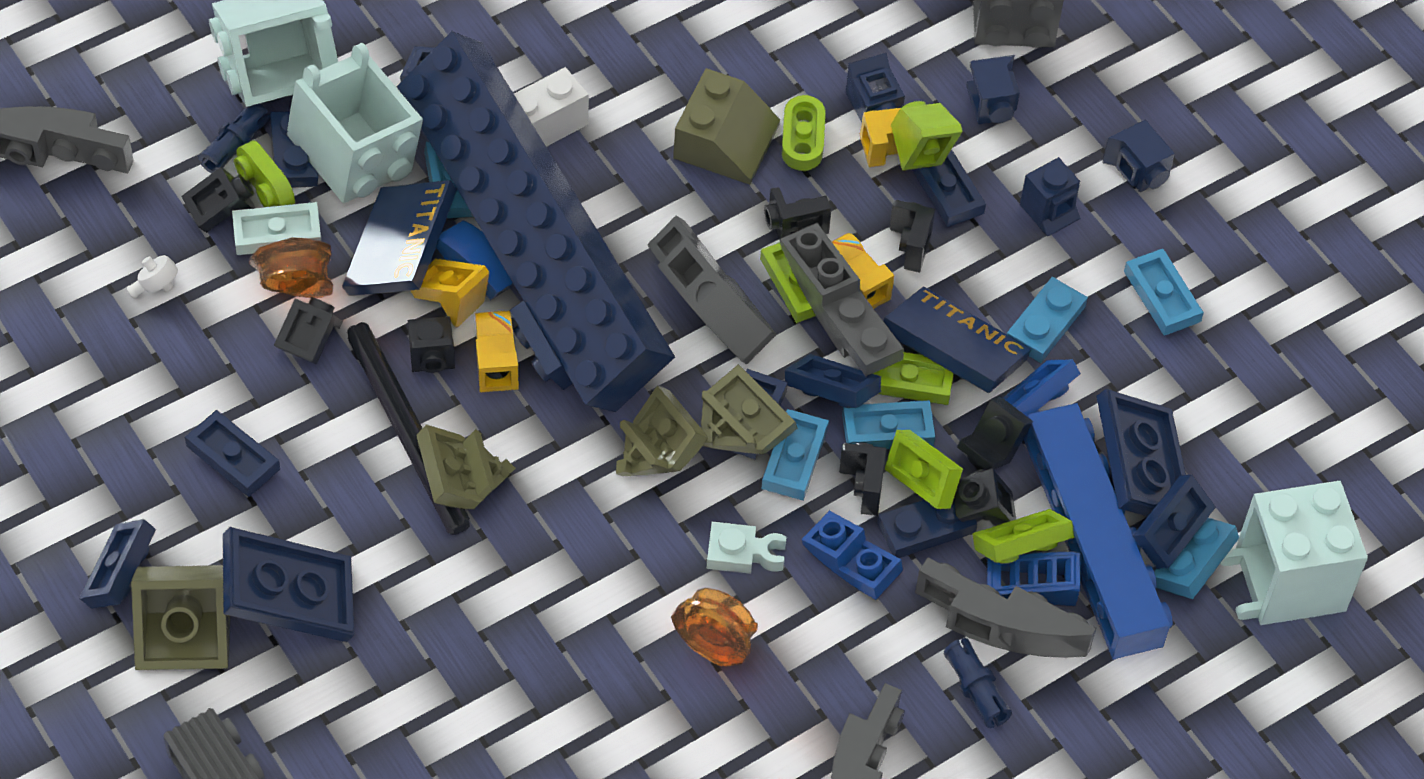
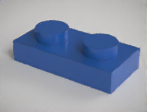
[1003,359,1081,416]

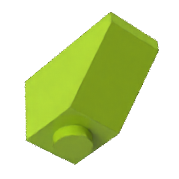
[891,101,963,170]

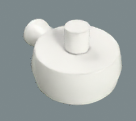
[127,255,178,298]

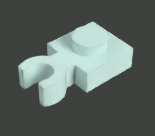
[706,522,787,574]

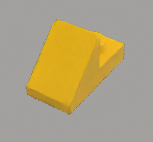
[411,259,489,327]

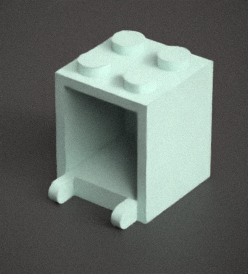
[209,0,338,107]
[287,43,423,204]
[1220,480,1368,625]

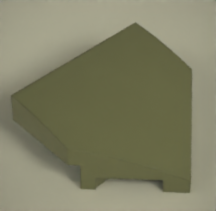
[701,364,798,454]
[616,385,709,476]
[416,424,516,509]

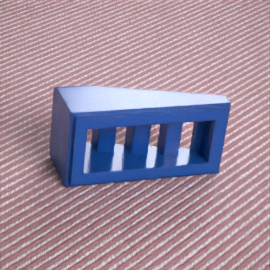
[986,552,1080,606]

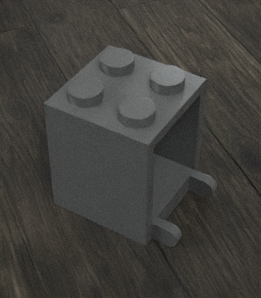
[973,0,1064,48]

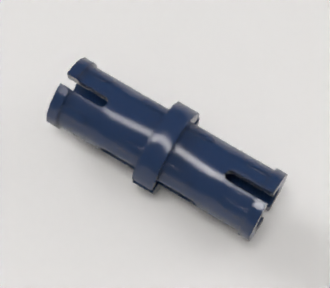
[198,103,270,173]
[943,638,1012,728]

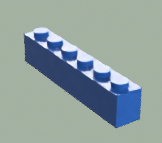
[1023,403,1173,660]

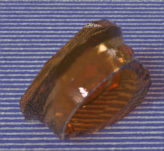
[249,237,333,298]
[671,588,758,666]

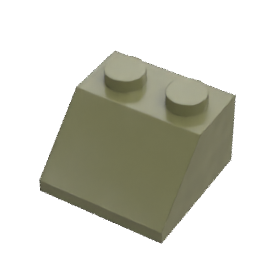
[673,68,780,185]
[131,565,230,670]

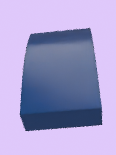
[436,220,514,301]
[802,510,903,600]

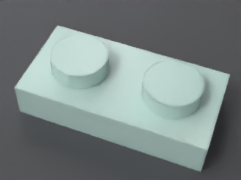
[232,202,322,255]

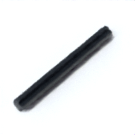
[347,322,470,535]

